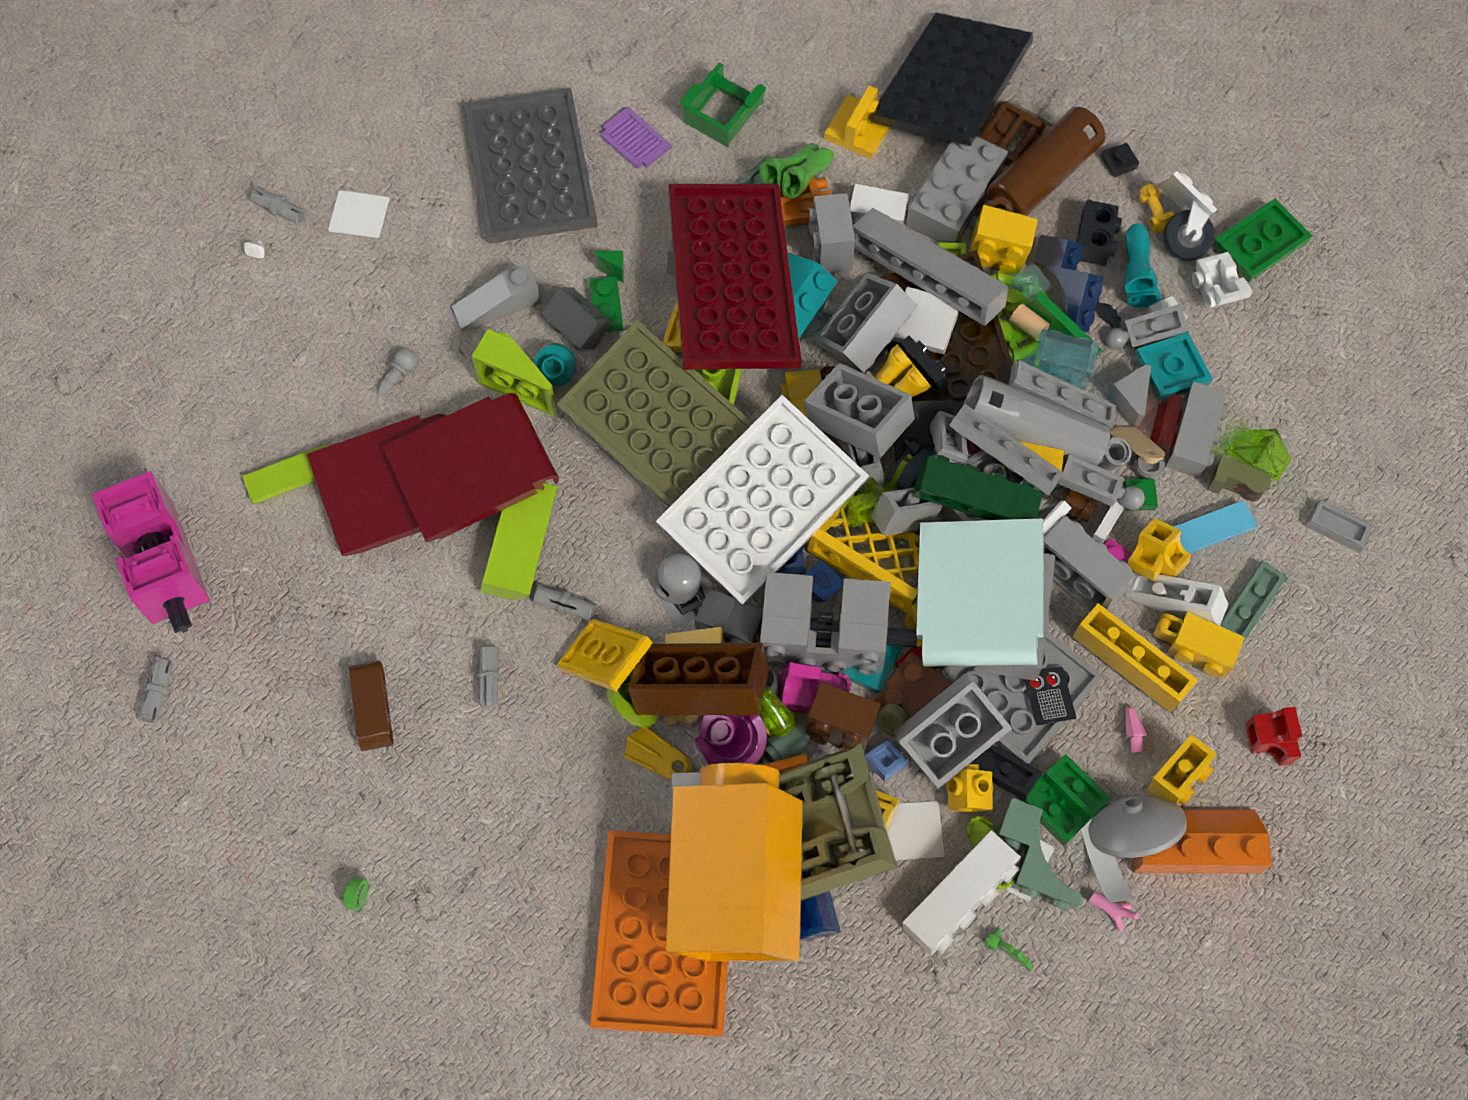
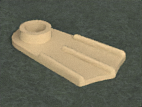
[1110,426,1165,464]

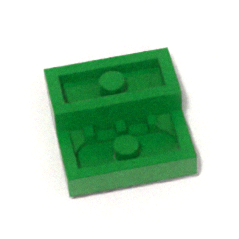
[1019,754,1112,846]

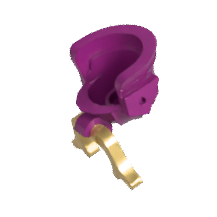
[663,715,767,765]

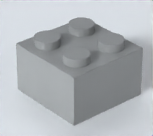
[808,193,855,273]

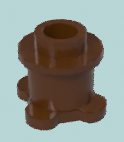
[1064,490,1097,522]

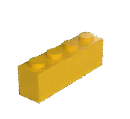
[1073,603,1198,713]

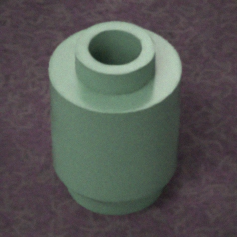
[763,723,809,763]

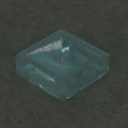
[1011,263,1052,302]

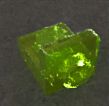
[847,477,886,527]

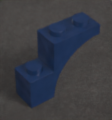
[1033,235,1103,333]

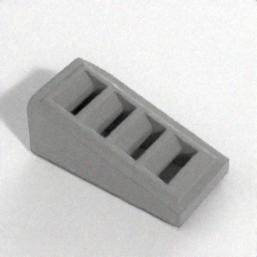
[930,411,968,464]

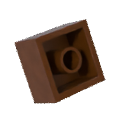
[805,682,881,752]

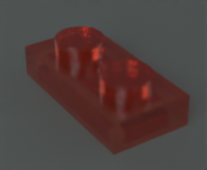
[1150,393,1182,452]

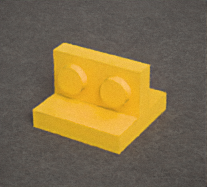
[824,85,891,160]

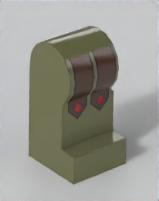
[1208,455,1271,502]

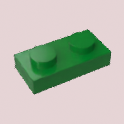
[589,276,624,332]

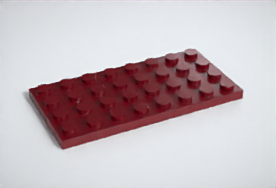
[668,184,802,370]

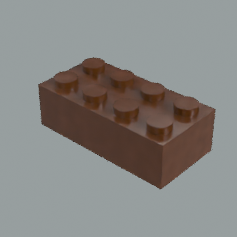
[628,643,769,715]

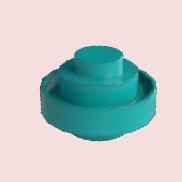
[534,343,577,387]

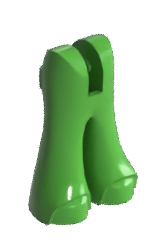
[760,143,834,199]

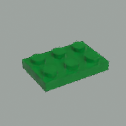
[1212,198,1313,283]

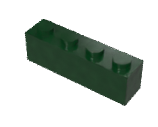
[913,455,1043,520]

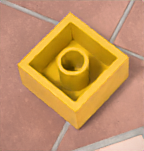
[968,205,1038,275]

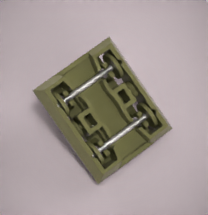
[779,743,898,901]

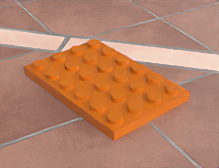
[590,830,728,1038]

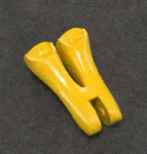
[874,344,931,397]

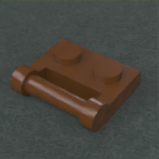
[979,101,1046,166]

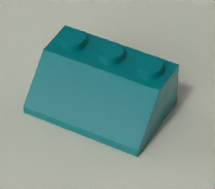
[788,253,838,338]

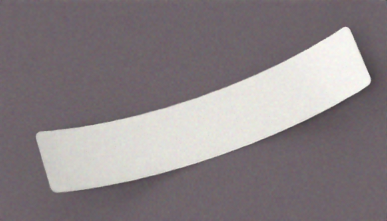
[1081,817,1134,903]

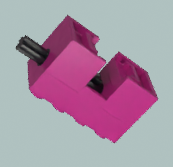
[92,471,210,633]

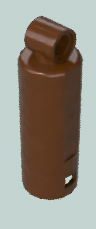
[975,106,1106,219]

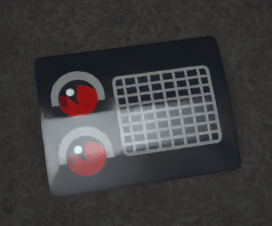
[1024,667,1076,726]

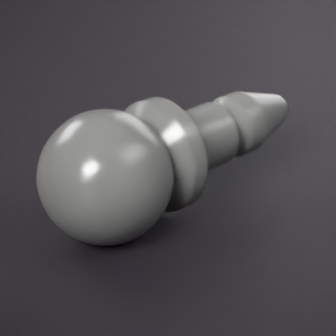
[378,348,417,395]

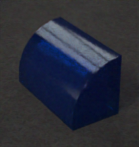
[800,871,841,941]

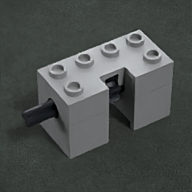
[760,572,917,675]

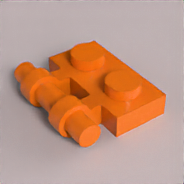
[780,177,831,227]

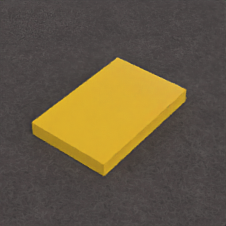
[556,618,653,691]

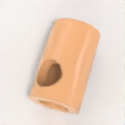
[1010,304,1050,341]

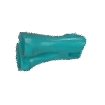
[1124,223,1161,308]

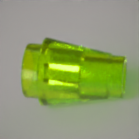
[760,689,796,737]

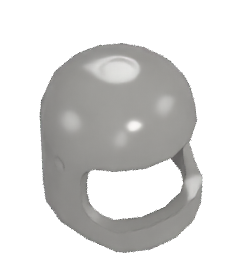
[655,553,701,604]

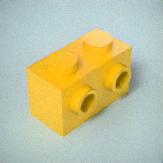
[1147,734,1217,806]

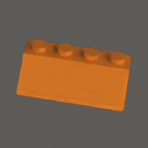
[1133,809,1272,874]

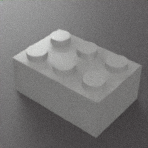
[814,273,917,373]
[804,363,915,458]
[1044,516,1136,613]
[893,673,1012,789]

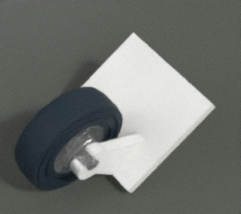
[1157,171,1217,260]

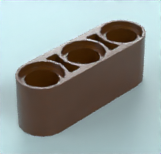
[349,660,394,752]

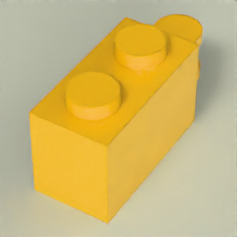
[1154,612,1245,678]

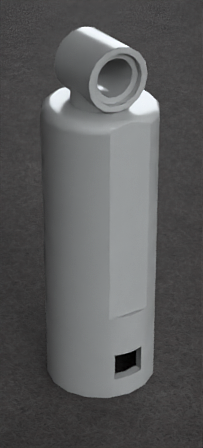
[963,375,1132,471]

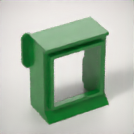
[680,62,766,148]

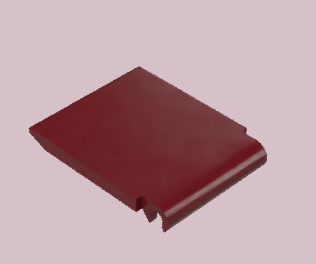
[382,393,559,542]
[307,414,446,556]

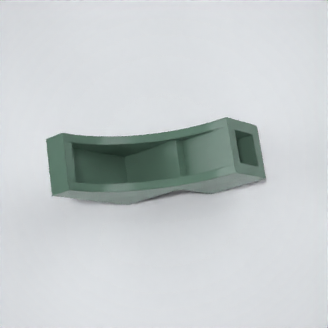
[997,798,1083,911]

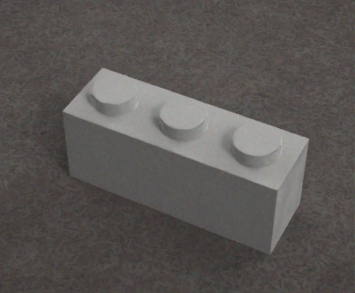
[1166,381,1228,478]

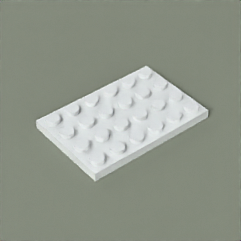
[656,395,869,605]

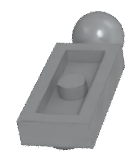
[1104,304,1189,350]
[1058,454,1145,510]

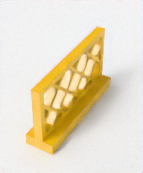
[807,495,920,614]

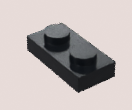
[900,336,948,393]
[972,744,1042,801]

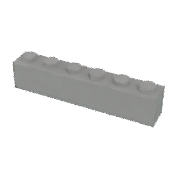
[853,208,1008,326]

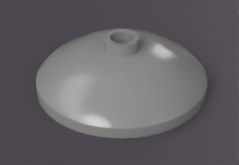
[1088,795,1187,858]

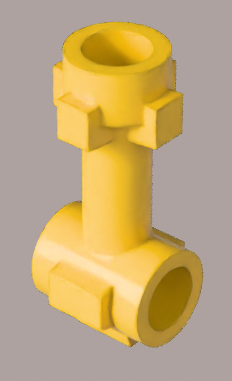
[1139,184,1174,234]

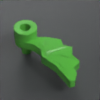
[983,928,1033,971]

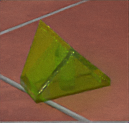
[1227,428,1291,482]

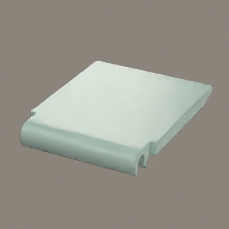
[916,518,1044,667]

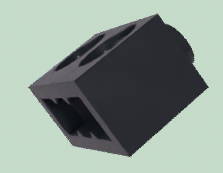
[1076,199,1122,266]

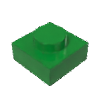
[1123,479,1158,511]

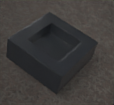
[1101,142,1140,177]

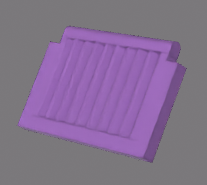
[600,107,672,169]

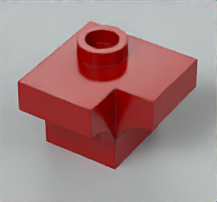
[1245,707,1303,766]

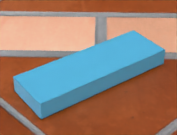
[1174,500,1258,554]

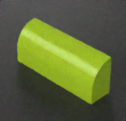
[480,483,558,599]

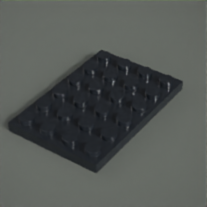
[870,12,1033,146]

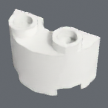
[1192,252,1253,308]

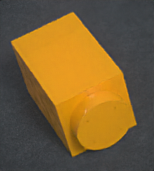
[666,763,803,962]

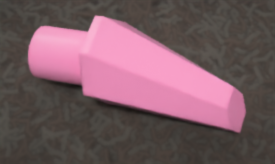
[1125,707,1146,753]

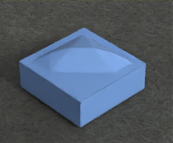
[865,738,908,781]

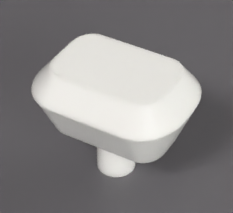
[244,240,265,259]

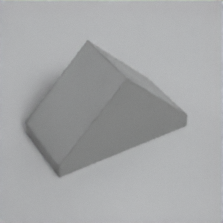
[1107,365,1151,428]

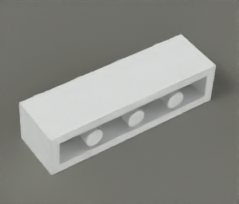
[903,830,1021,956]

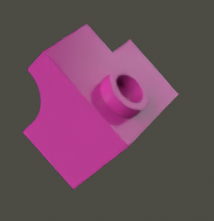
[776,662,832,714]

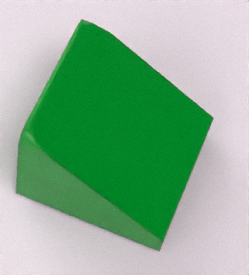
[595,250,624,282]

